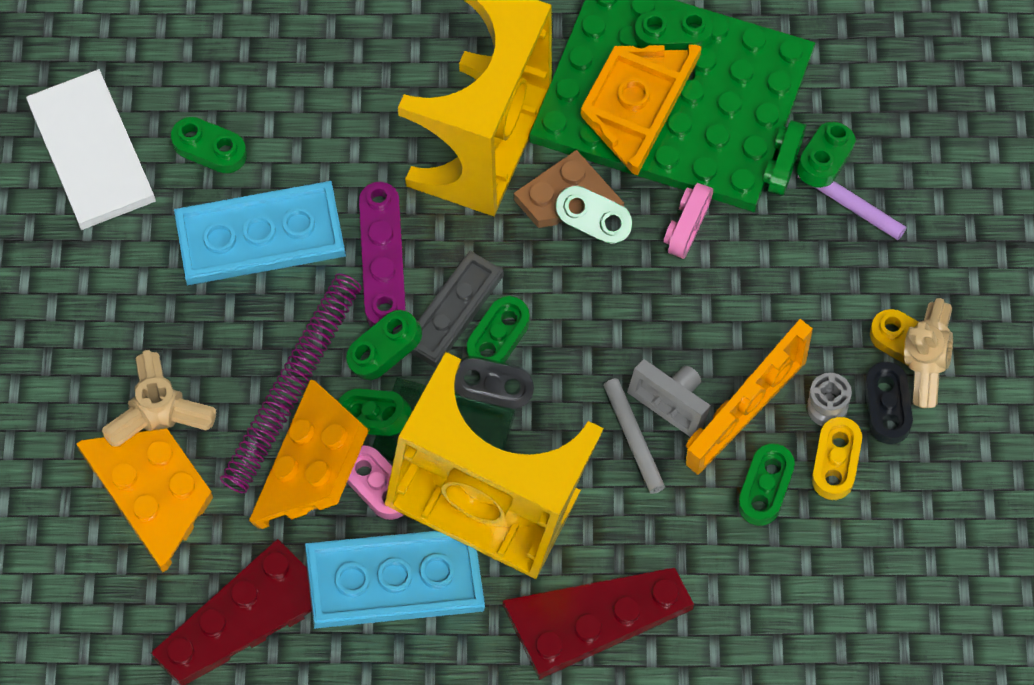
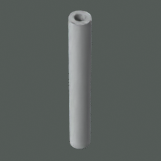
[603,378,665,494]

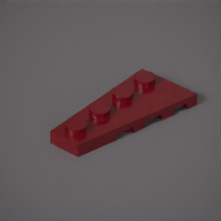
[151,539,312,685]
[503,568,694,680]

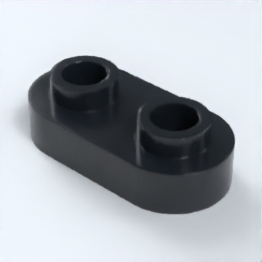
[454,356,534,409]
[865,362,913,444]

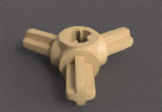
[904,298,953,408]
[102,350,216,447]

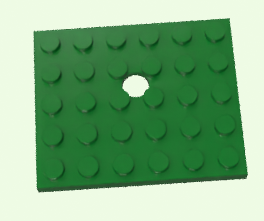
[529,0,815,212]

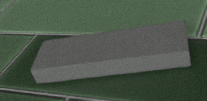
[410,251,504,368]

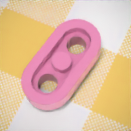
[664,183,713,259]
[347,445,404,520]

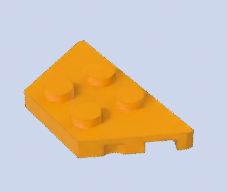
[581,45,701,175]
[249,380,369,529]
[76,428,213,573]

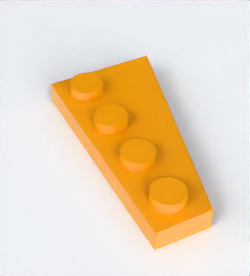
[686,319,813,475]

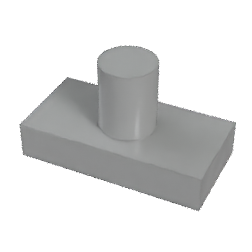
[627,359,711,437]

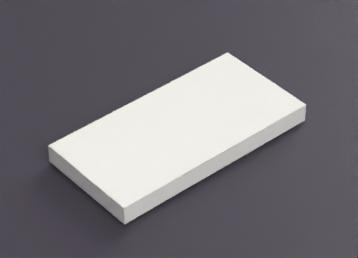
[26,69,156,230]

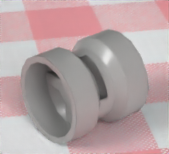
[807,373,852,426]

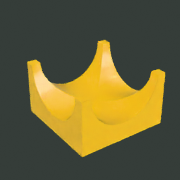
[398,0,552,217]
[385,352,604,579]

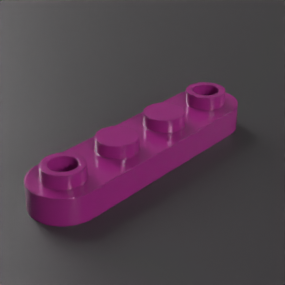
[359,182,406,331]

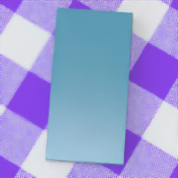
[174,181,346,286]
[305,531,485,629]

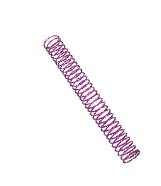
[220,273,362,493]

